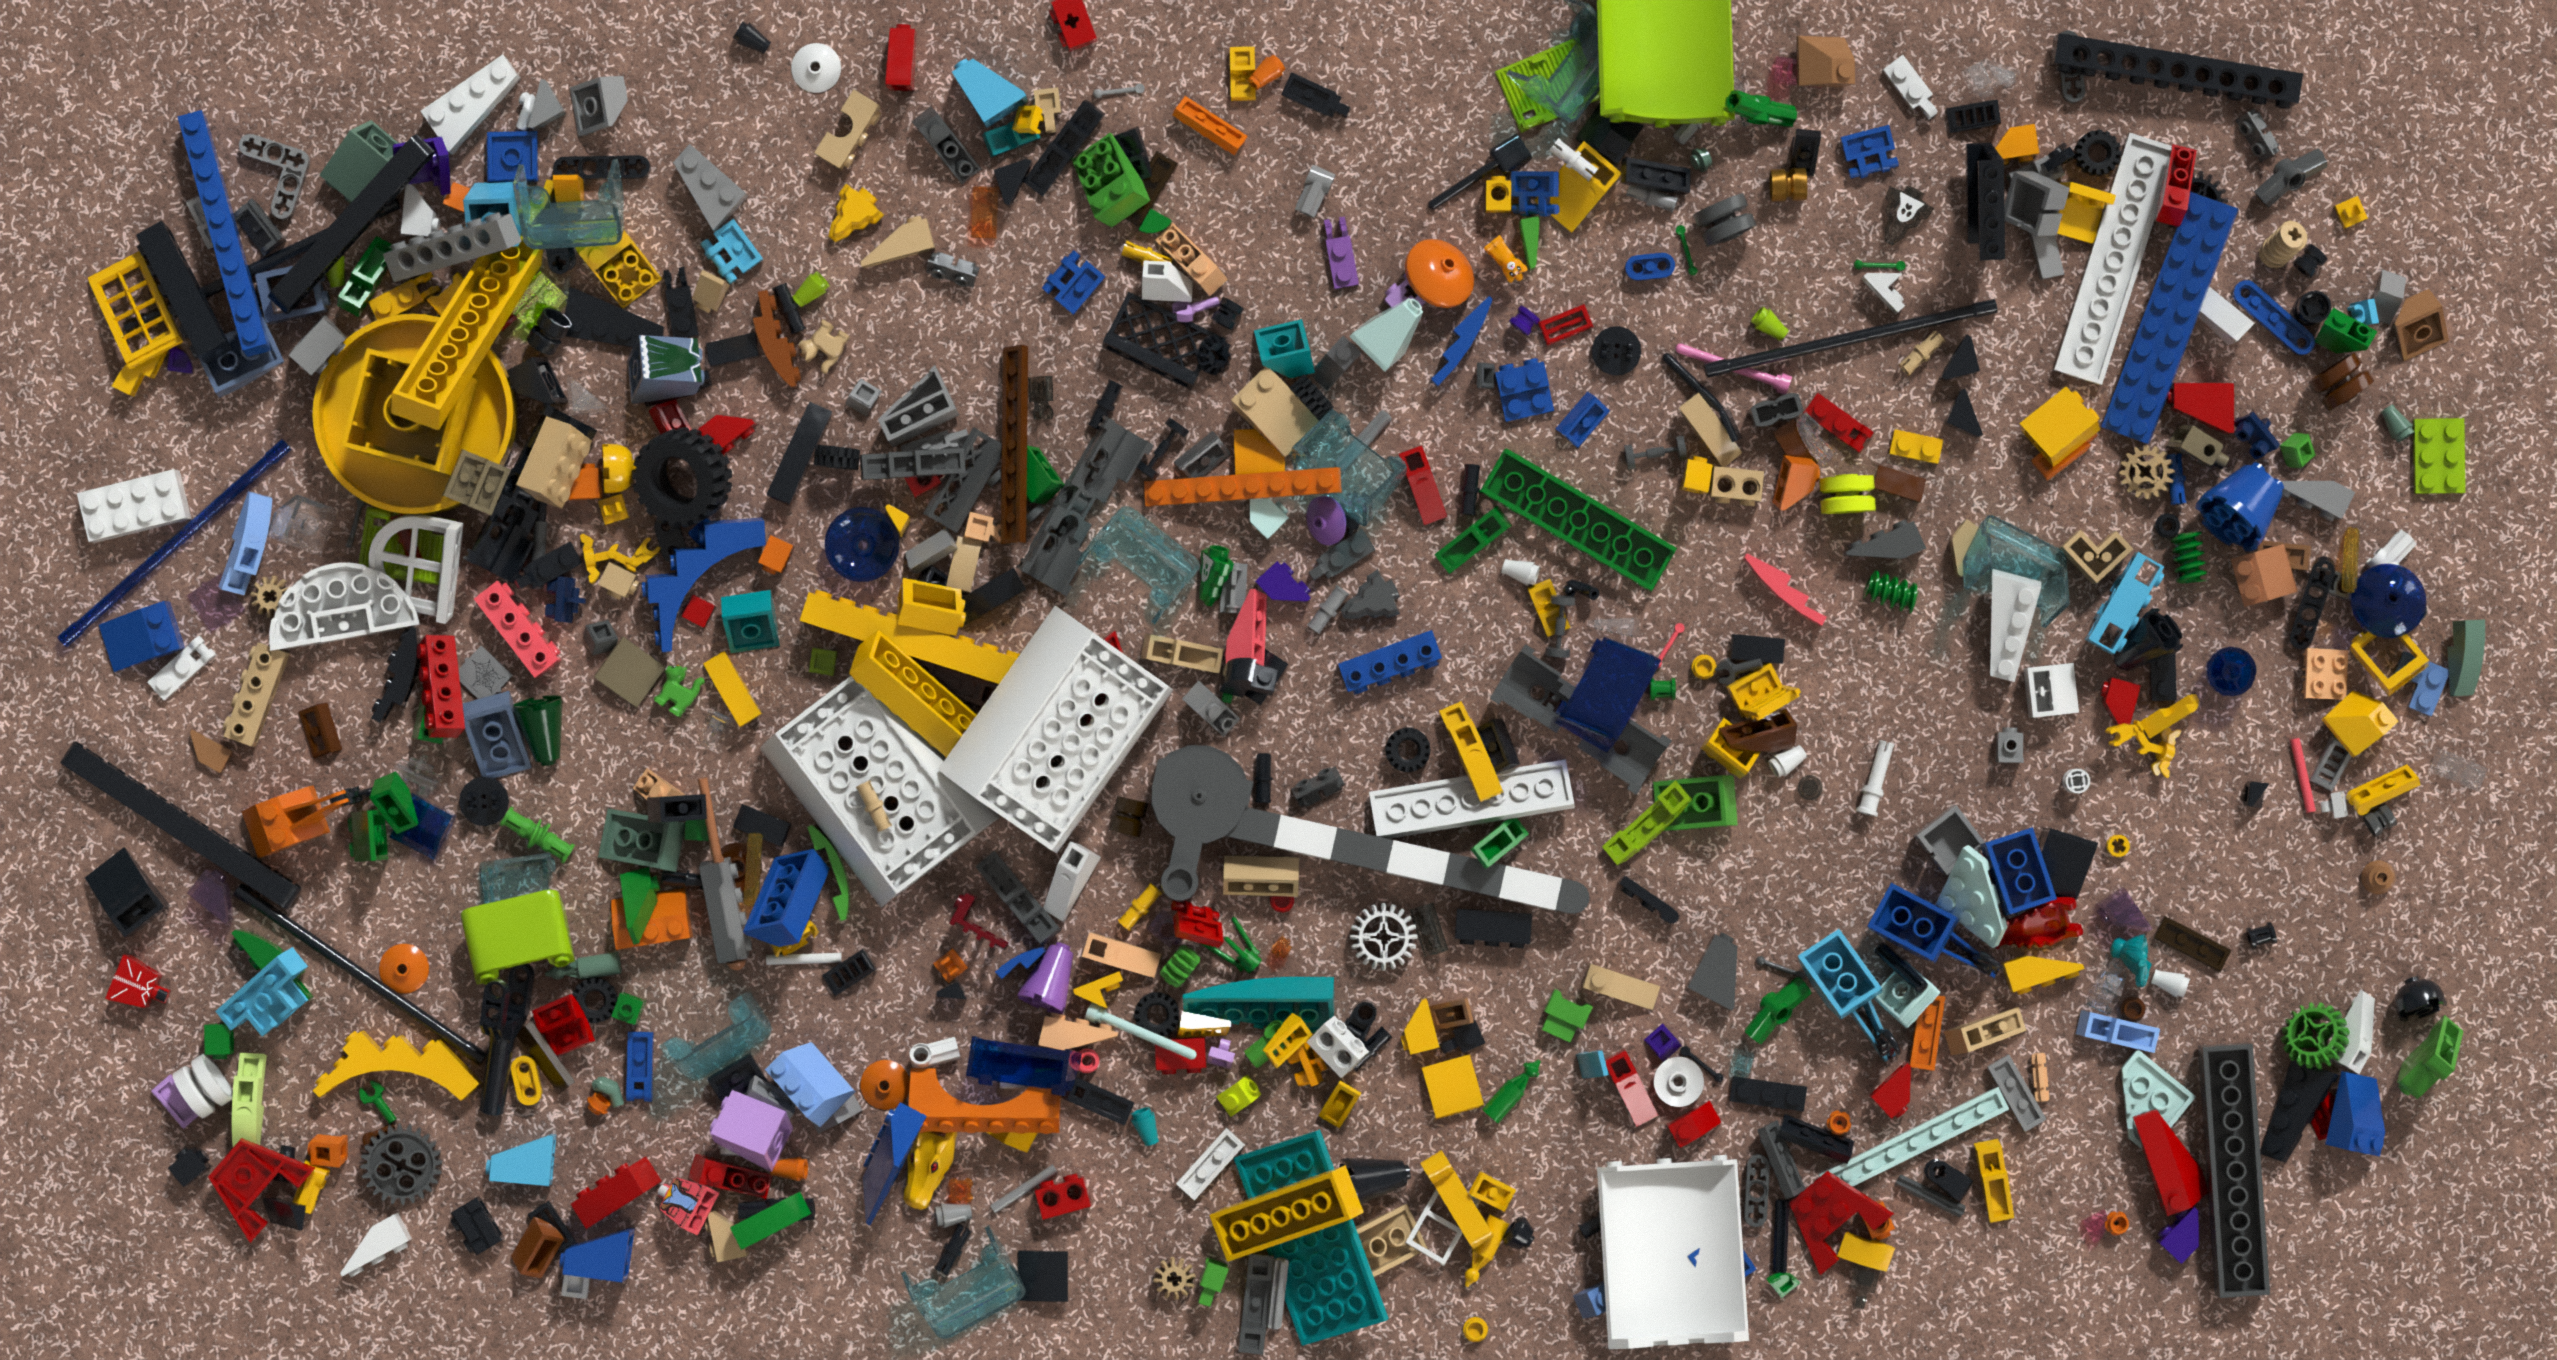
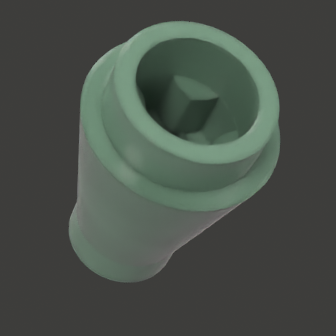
[2380,404,2414,443]

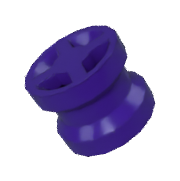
[1509,305,1540,336]

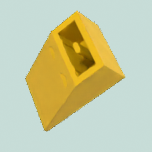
[1534,141,1621,233]
[574,215,662,309]

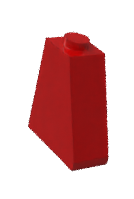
[885,24,916,92]
[2166,383,2234,434]

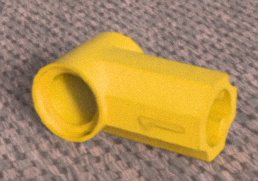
[293,1160,330,1214]

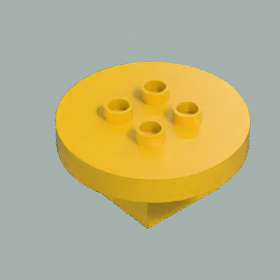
[312,314,517,515]

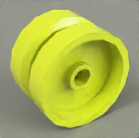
[1819,474,1876,514]

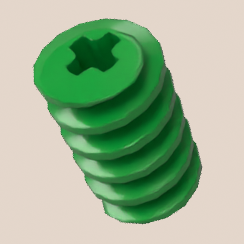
[2170,531,2208,584]
[1863,570,1918,614]

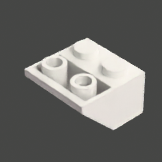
[2023,663,2079,718]

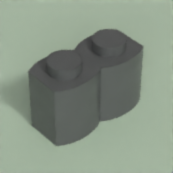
[1748,393,1804,428]

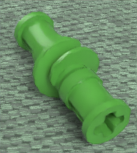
[499,806,575,864]

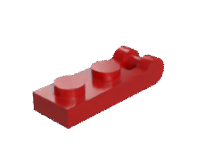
[1803,393,1874,453]

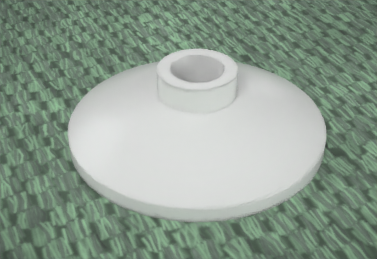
[791,43,841,93]
[1654,1057,1704,1107]

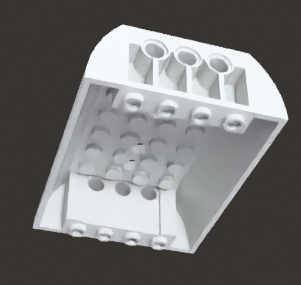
[938,606,1173,853]
[760,676,1000,908]

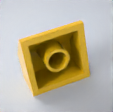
[1700,718,1761,779]

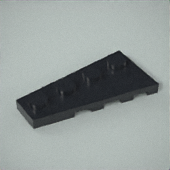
[565,287,665,347]
[2260,1060,2339,1163]

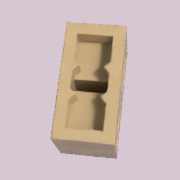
[1710,466,1764,506]

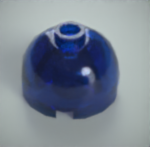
[2205,646,2257,697]

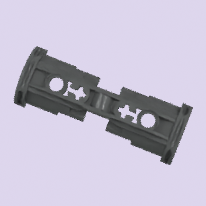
[1016,416,1154,597]
[1490,644,1672,795]

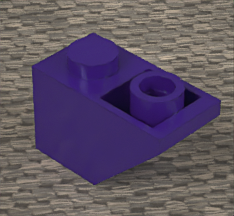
[1255,561,1311,602]
[2156,1207,2199,1264]

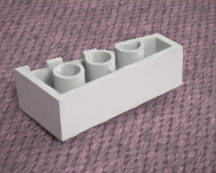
[421,55,521,155]
[1990,569,2041,682]

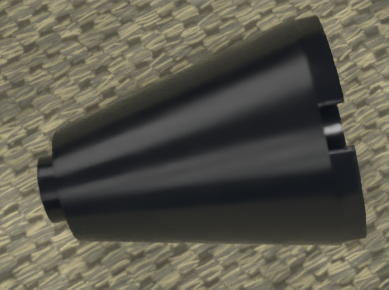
[2114,608,2183,671]
[1339,1158,1411,1205]

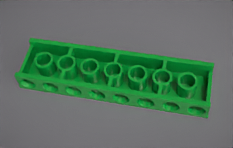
[1480,448,1677,592]

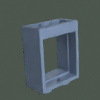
[255,266,331,325]

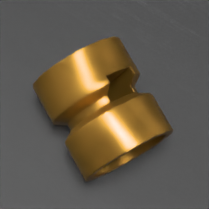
[1769,168,1807,202]

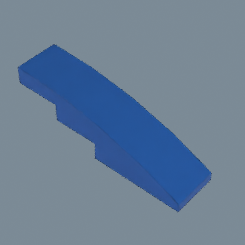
[1430,296,1493,387]

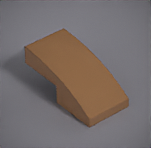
[2258,540,2312,571]

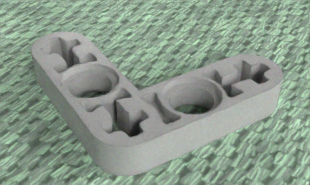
[239,134,310,220]

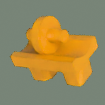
[1287,1040,1327,1087]

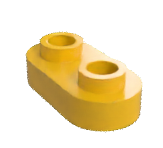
[511,1055,543,1105]

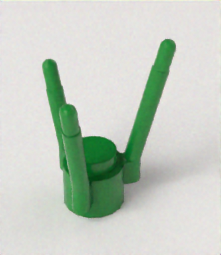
[1200,917,1262,974]

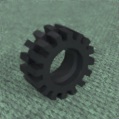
[2074,130,2121,176]
[1289,374,1334,421]
[813,445,860,470]
[1385,727,1431,772]
[572,978,618,1024]
[1134,992,1180,1036]

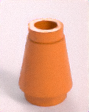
[1248,55,1285,90]
[770,1156,808,1181]

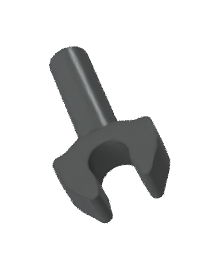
[1715,658,1763,685]

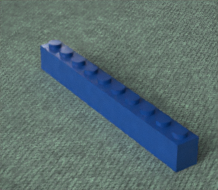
[178,110,271,357]

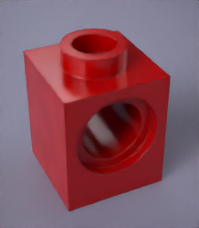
[904,475,944,498]

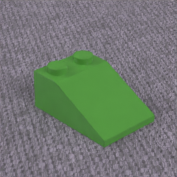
[1653,775,1738,831]

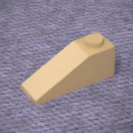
[861,216,935,269]
[1581,963,1660,1010]
[1944,1007,2026,1055]

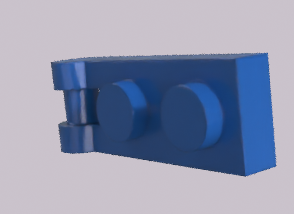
[626,1031,654,1102]

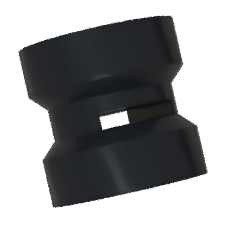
[2292,244,2328,279]
[1211,297,1244,331]

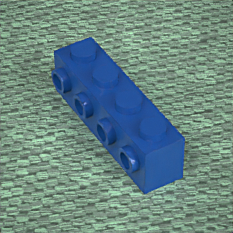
[1338,630,1442,695]

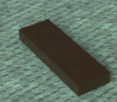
[1125,151,1178,228]
[2153,916,2232,972]
[517,1021,575,1094]

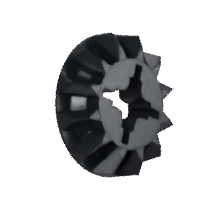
[1197,335,1232,375]

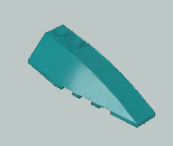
[1183,977,1335,1033]

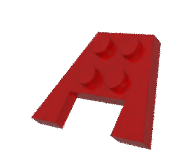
[208,1138,315,1243]
[1789,1171,1894,1275]

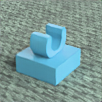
[2347,299,2379,326]

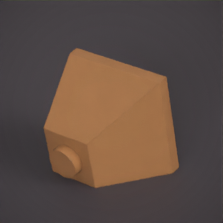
[1796,36,1855,87]
[2395,289,2449,361]

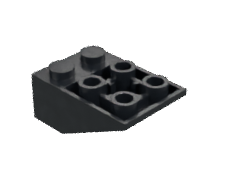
[85,847,170,938]

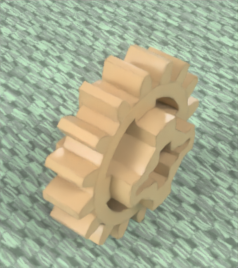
[2119,445,2175,499]

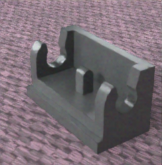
[233,198,286,256]

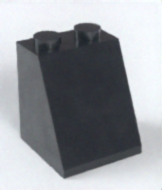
[2038,827,2098,900]

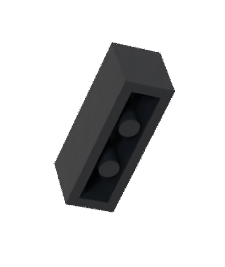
[1454,908,1532,948]

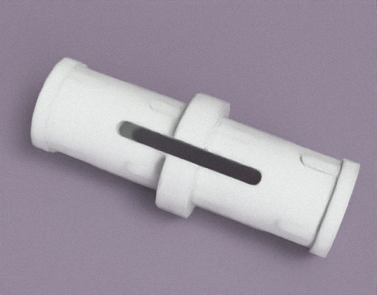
[1549,138,1598,182]

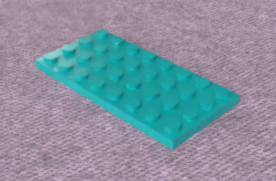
[1234,1129,1389,1346]

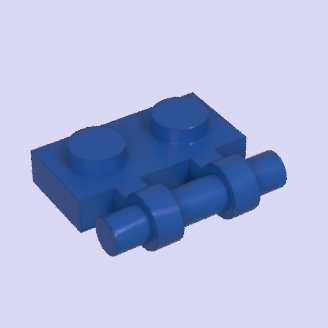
[1840,125,1899,179]
[1511,171,1560,217]
[1042,250,1106,315]

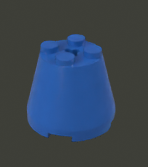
[2196,462,2284,552]

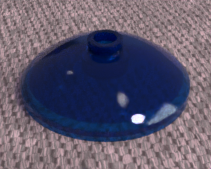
[825,507,900,582]
[2351,564,2427,638]

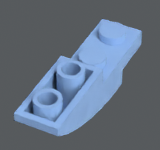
[218,491,272,595]

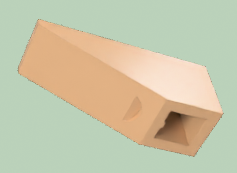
[1155,223,1228,296]
[1082,932,1162,978]
[1038,1013,1118,1052]

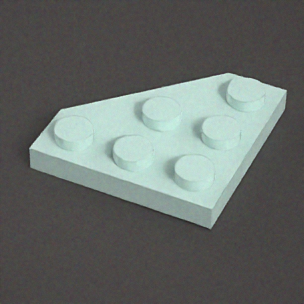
[1936,845,2008,948]
[2121,1049,2196,1149]

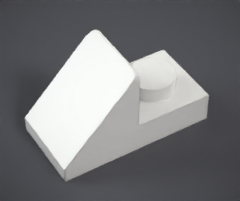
[1861,273,1905,314]

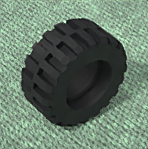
[632,427,732,527]

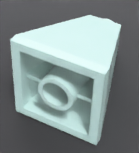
[1349,298,1423,372]

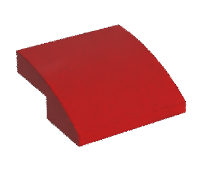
[532,994,595,1057]

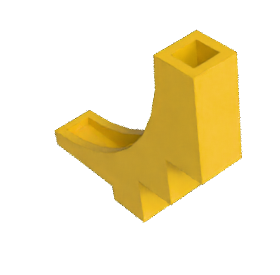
[312,1030,482,1101]

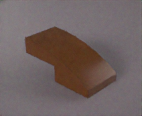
[1772,419,1818,463]

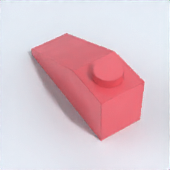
[1224,589,1267,666]

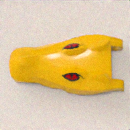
[903,1132,958,1210]

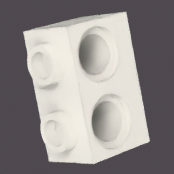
[1307,1016,1369,1078]

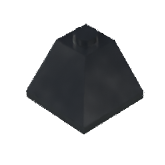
[1575,103,1644,167]
[506,357,568,405]

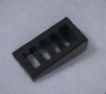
[1946,100,2001,133]
[822,948,877,996]

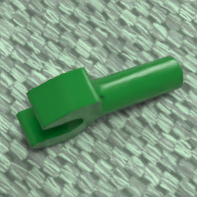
[359,1080,397,1124]

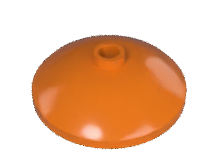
[1405,239,1474,308]

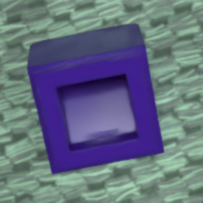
[1644,1023,1682,1062]

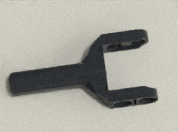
[479,963,534,1115]

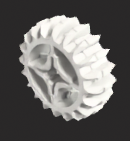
[1350,903,1417,971]

